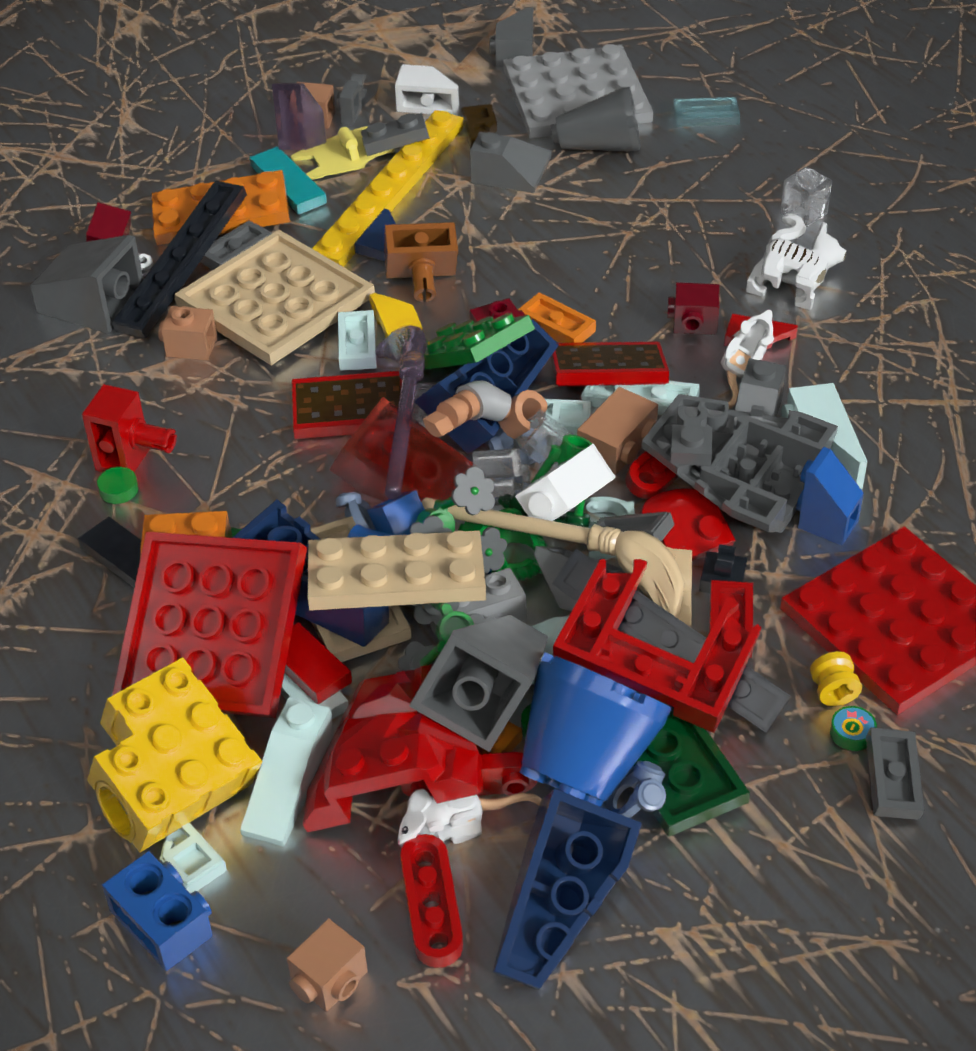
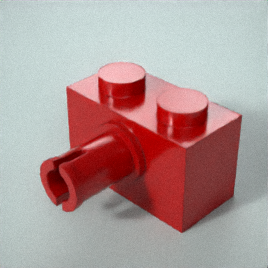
[82,384,177,472]

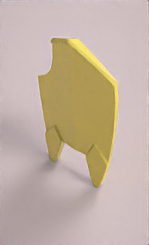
[291,126,395,180]

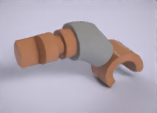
[423,380,548,439]

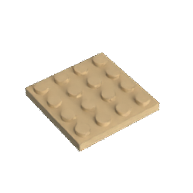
[174,230,375,365]

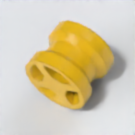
[810,651,862,706]

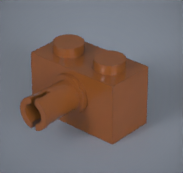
[384,222,458,302]

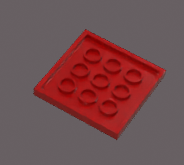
[780,526,976,716]
[112,532,307,718]

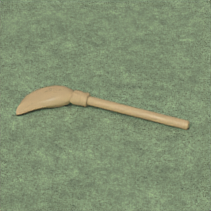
[422,497,685,618]

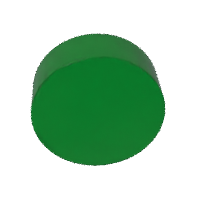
[97,467,138,504]

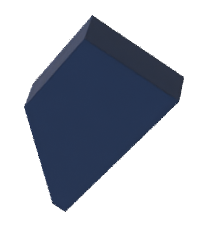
[355,209,396,261]

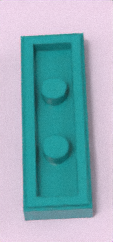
[249,146,327,214]

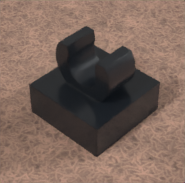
[699,544,748,593]

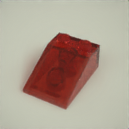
[329,397,477,502]

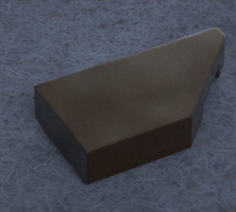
[461,104,497,149]

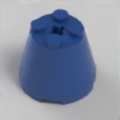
[519,652,672,807]

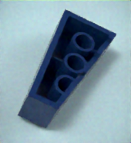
[414,319,559,454]
[232,499,389,647]

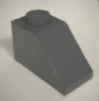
[490,7,533,66]
[735,358,787,416]

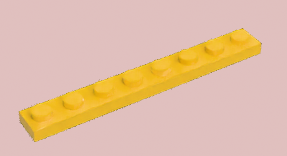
[312,110,464,267]

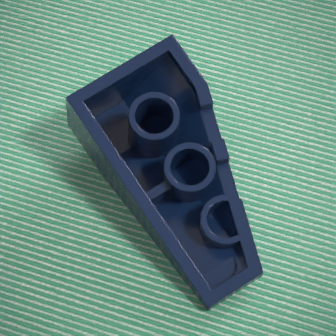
[492,789,642,990]

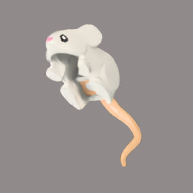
[720,309,774,409]
[398,789,542,847]

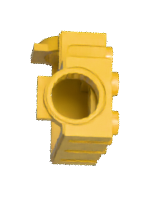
[87,657,263,852]

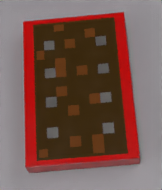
[551,342,669,386]
[292,370,408,439]

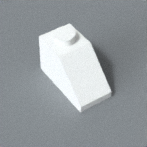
[395,64,459,116]
[515,444,615,521]

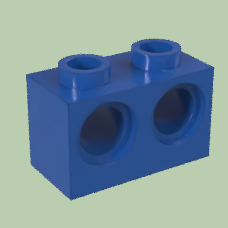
[102,851,213,972]

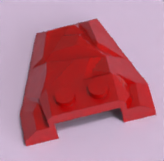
[303,664,482,833]

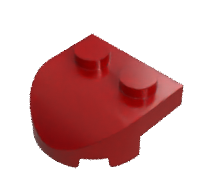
[640,489,736,561]

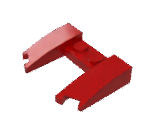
[553,559,761,733]

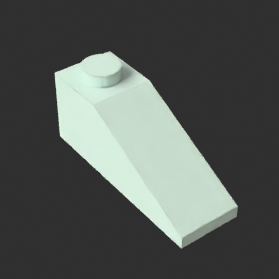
[781,383,867,490]
[240,697,334,847]

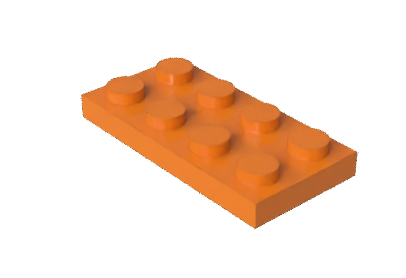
[152,170,290,246]

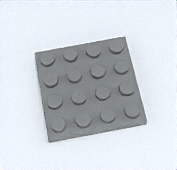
[504,44,653,139]

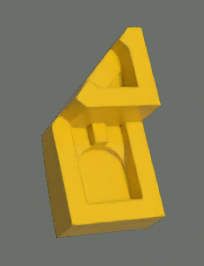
[369,293,424,348]

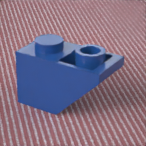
[796,447,864,546]

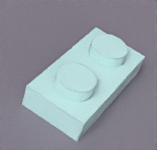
[338,310,377,371]

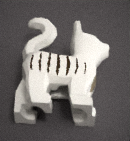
[746,214,846,310]

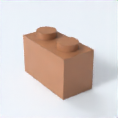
[577,386,658,476]

